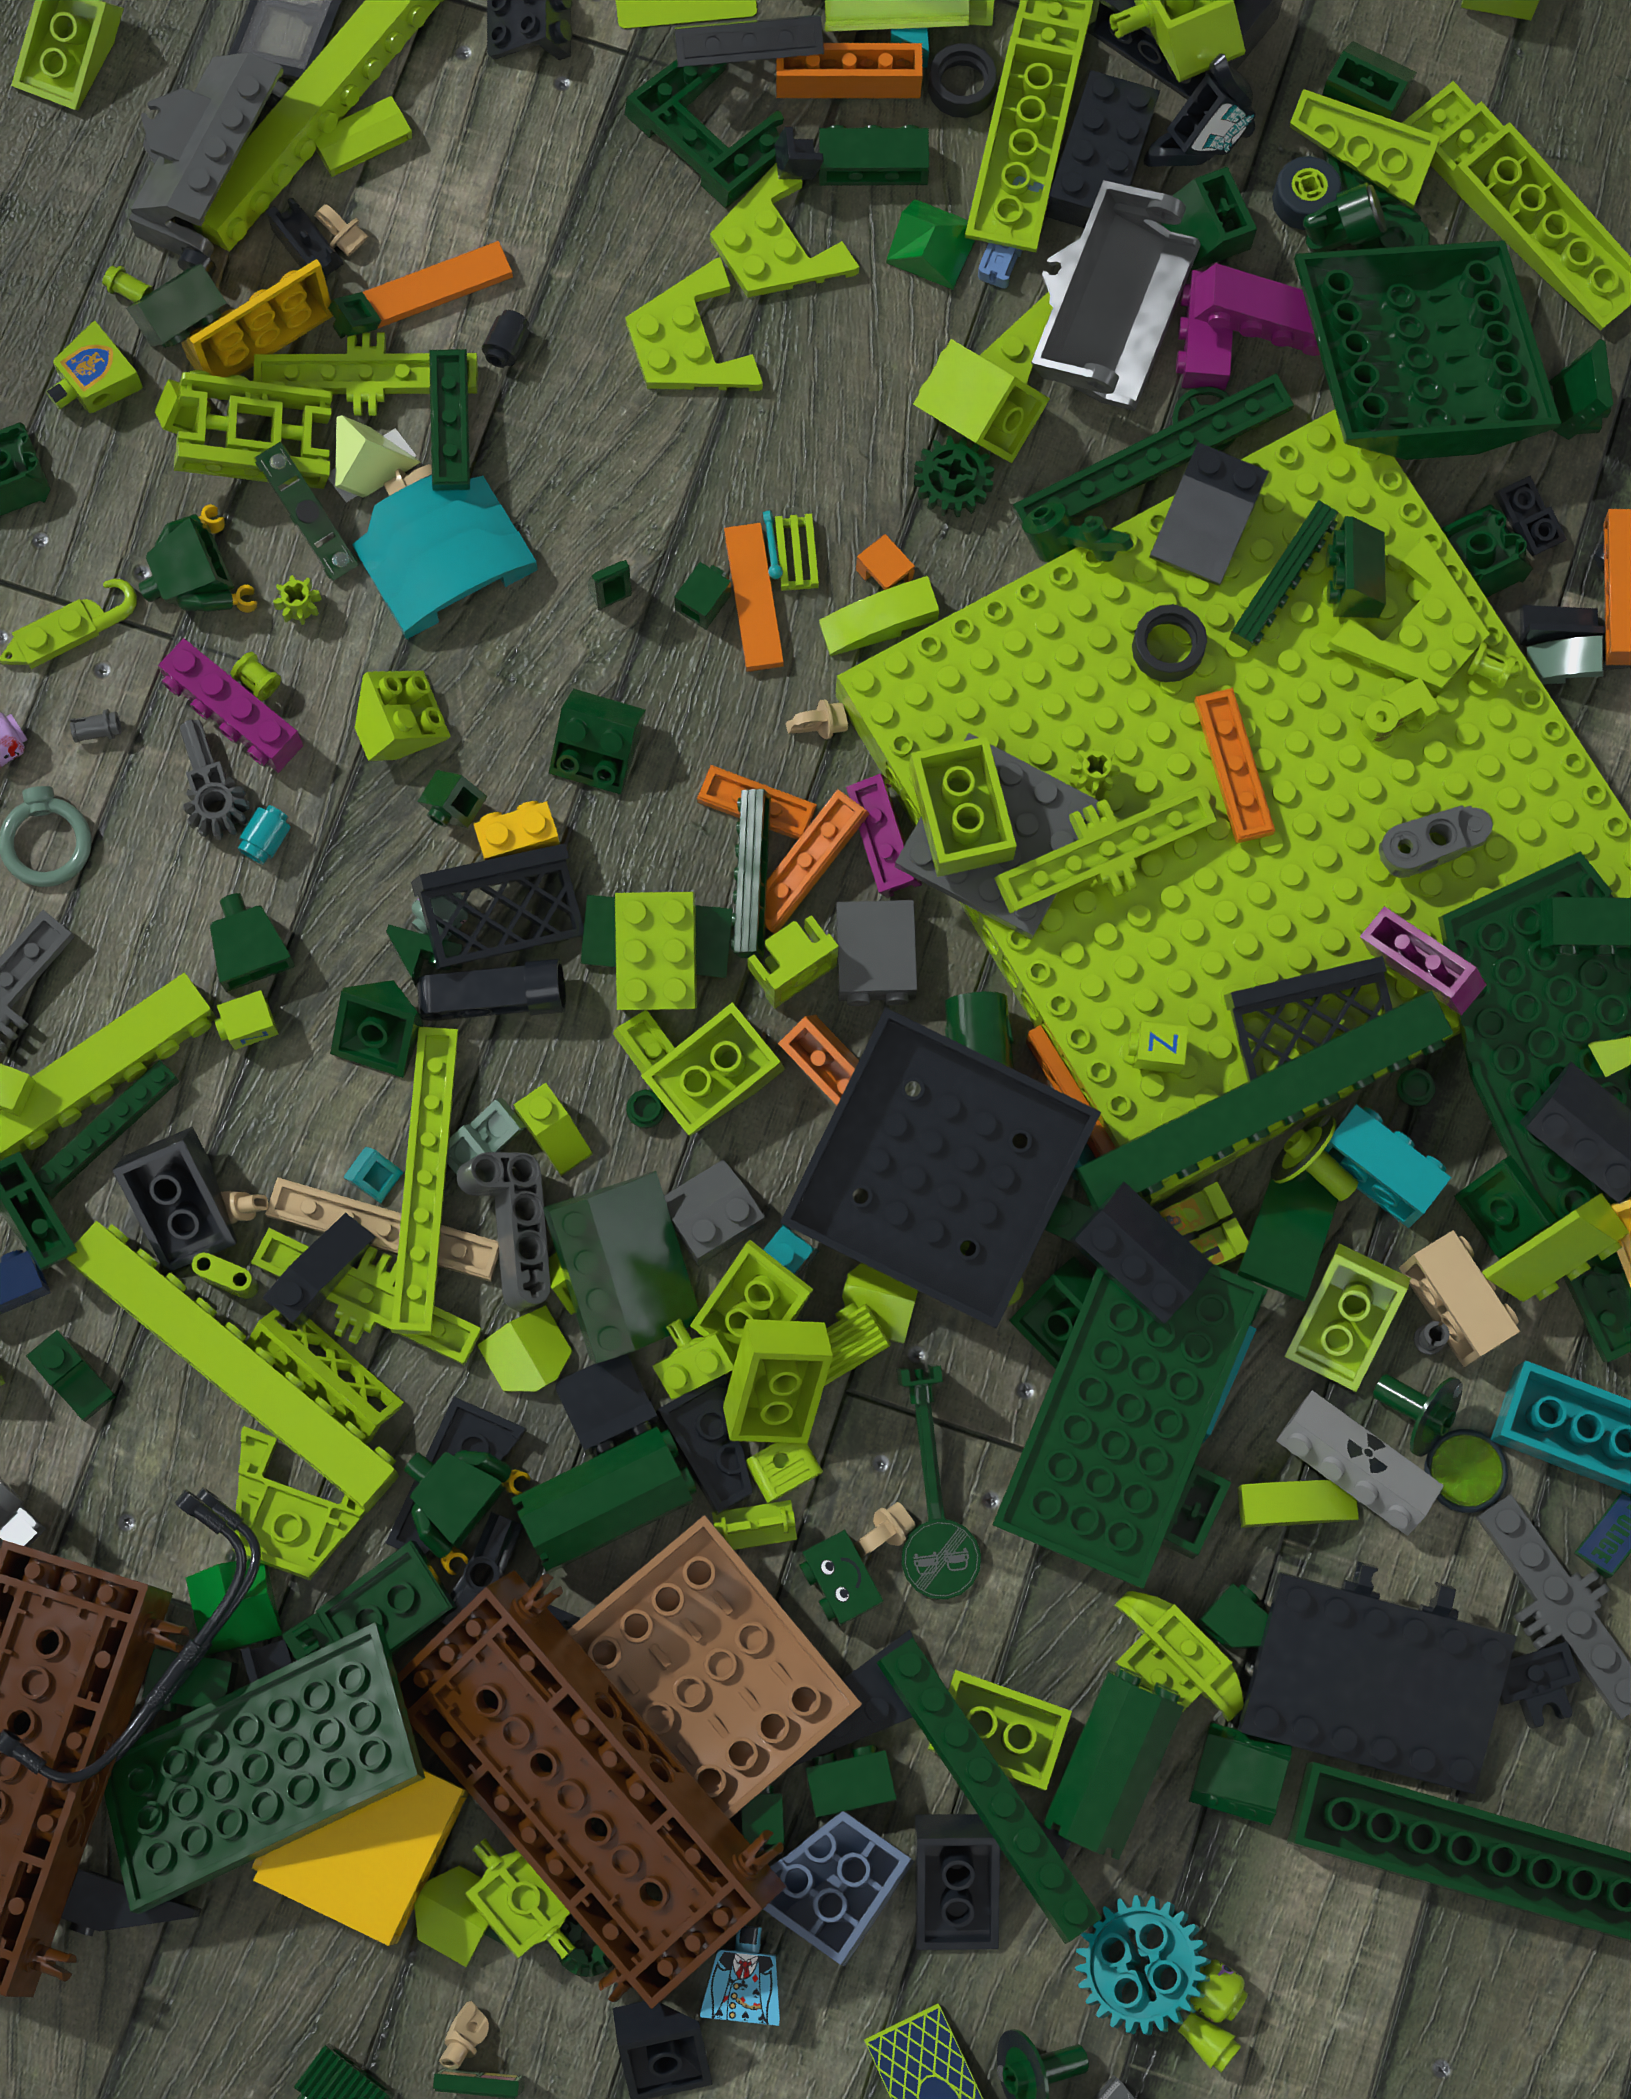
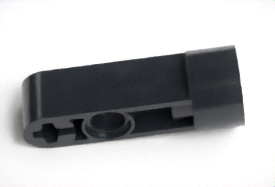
[417,959,566,1021]

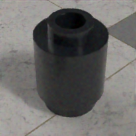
[481,310,529,368]

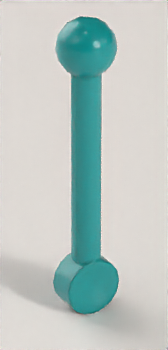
[763,510,783,579]

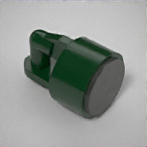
[1303,182,1386,253]

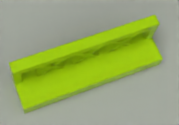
[245,1310,404,1445]

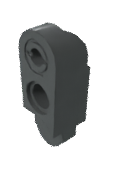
[1379,805,1493,878]

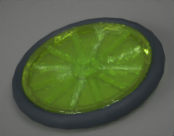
[1424,1429,1508,1513]

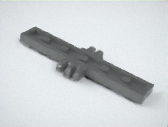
[0,910,75,1054]
[1476,1494,1631,1720]

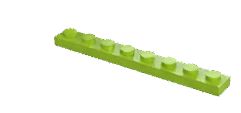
[391,1027,458,1335]

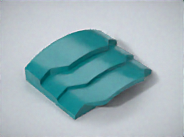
[352,475,538,640]

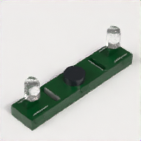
[254,442,358,581]

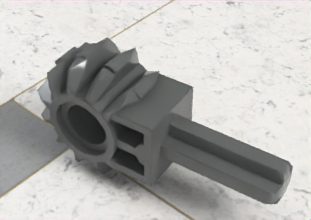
[180,720,250,840]

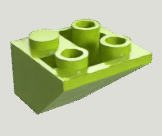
[355,671,451,761]

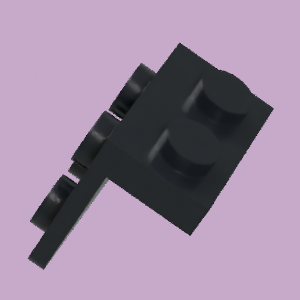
[487,0,573,60]
[555,1354,659,1456]

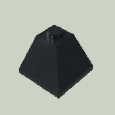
[613,2001,713,2099]

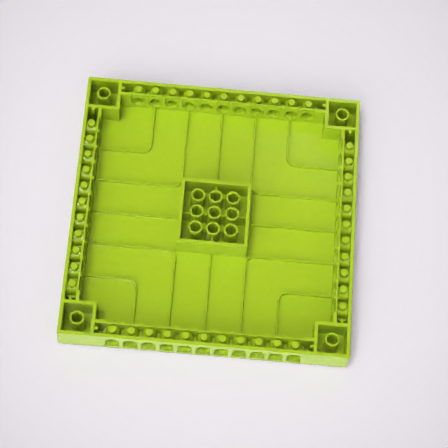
[836,409,1631,1207]

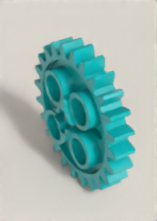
[1075,1895,1211,2035]

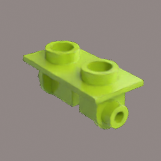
[712,1500,797,1550]

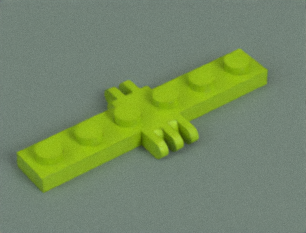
[253,332,478,416]
[994,786,1217,914]
[251,1228,482,1366]

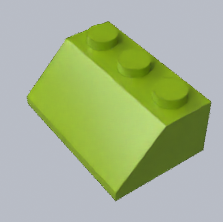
[1482,1193,1629,1302]

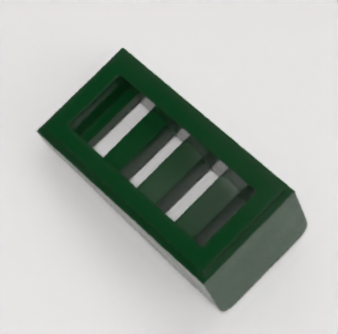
[587,560,632,609]

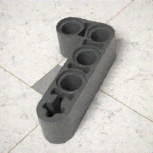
[456,1152,551,1311]

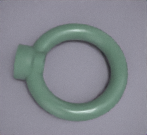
[0,786,92,887]

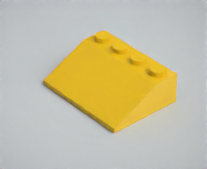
[181,259,333,377]

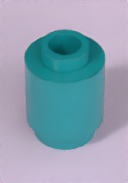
[237,805,291,865]

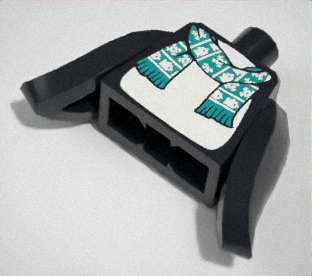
[1143,53,1256,167]

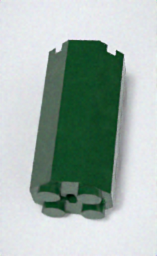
[511,1427,697,1574]
[1043,1665,1185,1860]

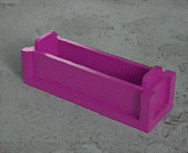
[846,774,922,898]

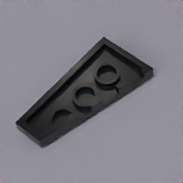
[386,1396,527,1557]
[790,1630,914,1768]

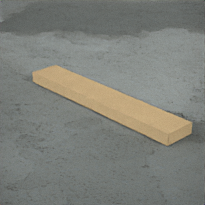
[265,1177,499,1282]

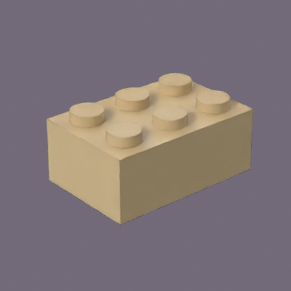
[1399,1230,1520,1367]

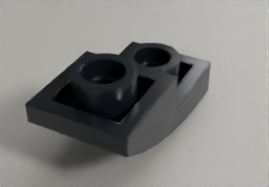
[1494,475,1567,556]

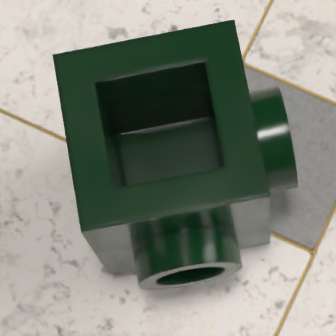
[417,770,488,828]

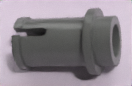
[70,709,122,743]
[1414,1321,1450,1355]

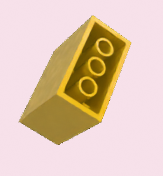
[252,1768,469,1946]

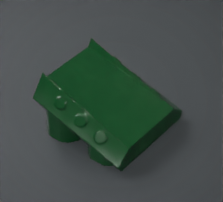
[1548,339,1613,440]
[0,422,50,516]
[1441,504,1533,598]
[1189,1722,1292,1826]

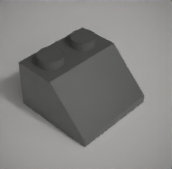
[664,1160,765,1267]

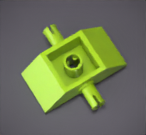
[1110,0,1245,82]

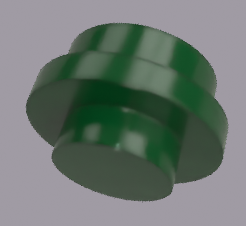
[1396,1068,1436,1107]
[626,1089,665,1129]

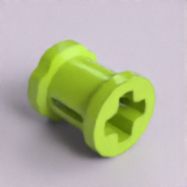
[1467,642,1517,689]
[230,652,281,702]

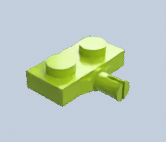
[652,1319,736,1400]

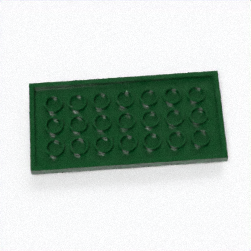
[992,1266,1264,1589]
[104,1622,425,1914]

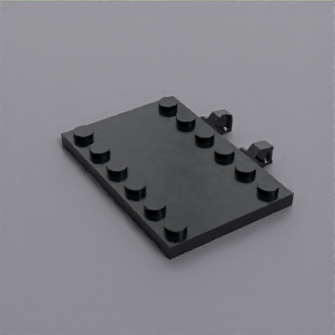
[1238,1561,1517,1794]

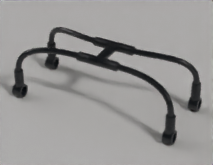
[0,1487,261,1784]

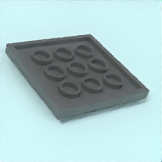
[894,733,1100,939]

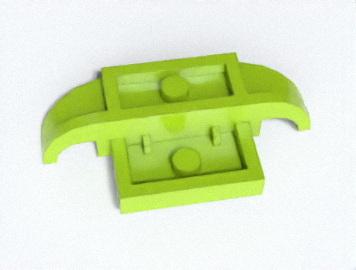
[1114,1591,1244,1722]

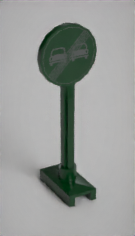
[896,1364,981,1600]

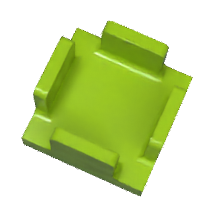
[748,915,839,1009]

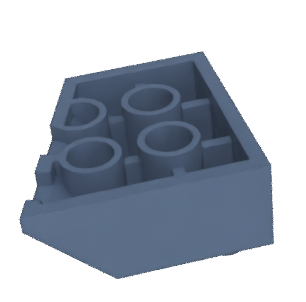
[763,1811,914,1966]

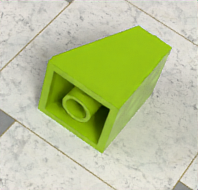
[913,339,1050,463]

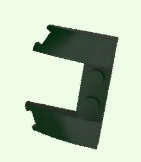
[624,59,784,209]

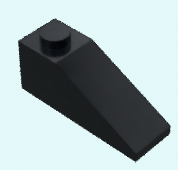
[263,1212,376,1330]
[61,1869,202,1936]

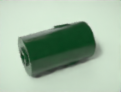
[945,991,1015,1069]

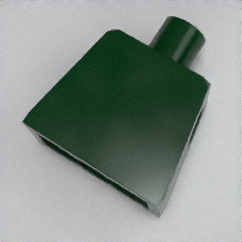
[210,893,295,992]

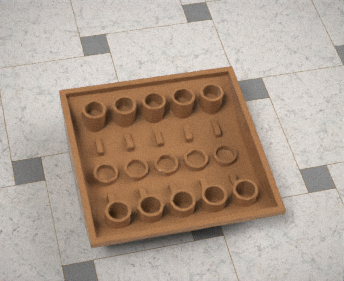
[567,1515,862,1819]

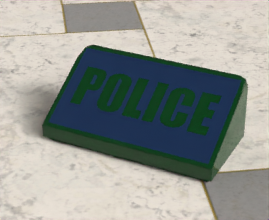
[1574,1491,1631,1579]

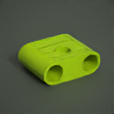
[192,1252,259,1299]
[745,1442,823,1503]

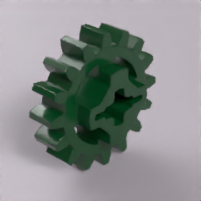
[913,436,994,518]

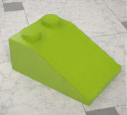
[11,0,124,111]
[641,1002,785,1137]
[690,1240,813,1356]
[1284,1243,1411,1392]

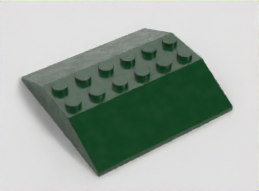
[1294,240,1561,460]

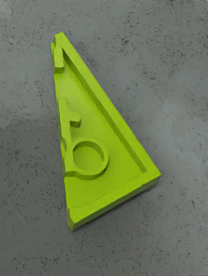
[979,292,1053,384]

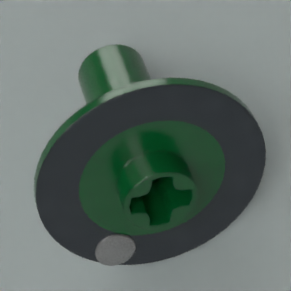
[1373,1374,1463,1457]
[997,2029,1089,2099]

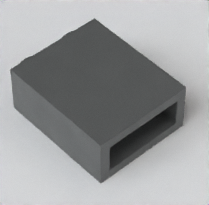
[836,900,917,1006]

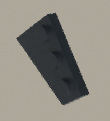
[656,1374,753,1515]

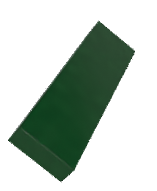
[429,349,470,491]

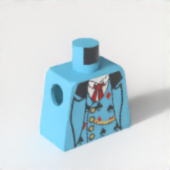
[700,1926,780,2026]

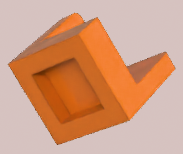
[856,534,915,590]

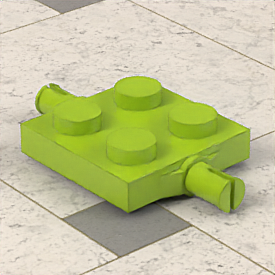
[465,1838,576,1959]

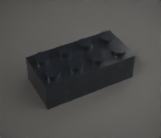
[1045,70,1160,228]

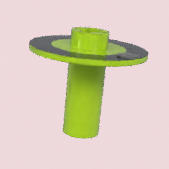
[1271,1114,1359,1201]

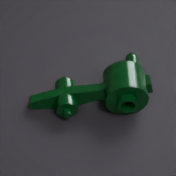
[1022,502,1134,562]

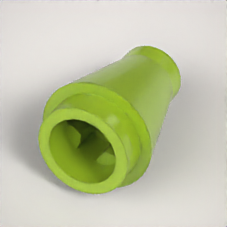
[1178,2012,1241,2073]

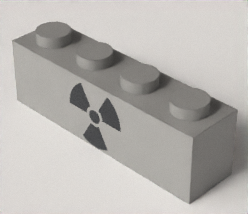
[1276,1390,1444,1536]

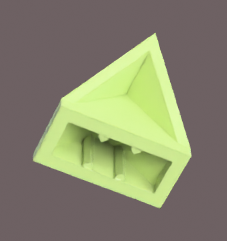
[335,415,421,498]

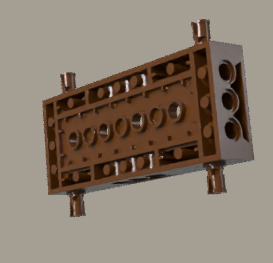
[0,1540,189,1998]
[397,1570,787,2009]

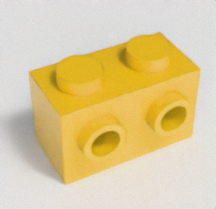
[473,801,560,861]

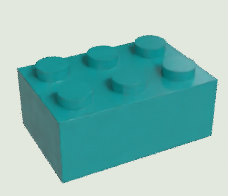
[1324,1104,1452,1228]

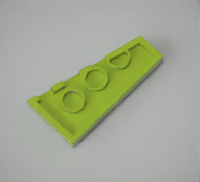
[1290,89,1441,209]

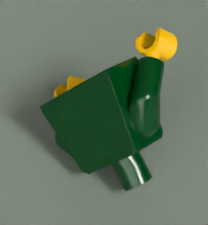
[138,504,257,613]
[404,1450,530,1575]

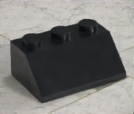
[1519,1062,1631,1204]
[1069,1182,1213,1324]

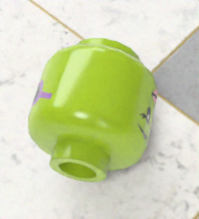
[1189,1959,1248,2023]

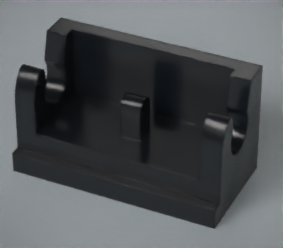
[266,198,344,277]

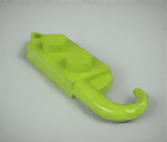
[0,579,137,669]

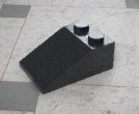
[1149,442,1269,586]
[112,1126,237,1274]
[915,1814,1000,1950]

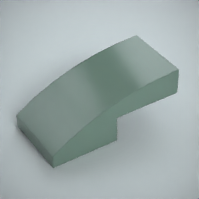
[1527,636,1603,684]
[447,1098,526,1175]

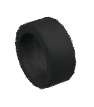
[928,43,997,118]
[1132,604,1207,682]

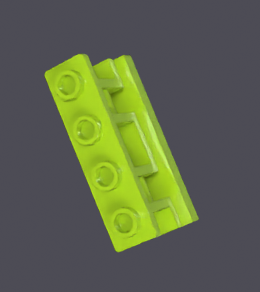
[174,370,333,489]

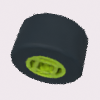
[1272,156,1342,230]

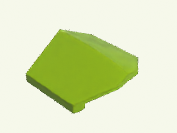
[842,1263,918,1344]
[477,1305,572,1392]
[414,1865,489,1967]

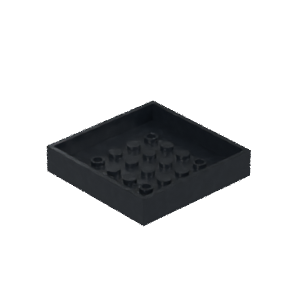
[780,1007,1101,1329]

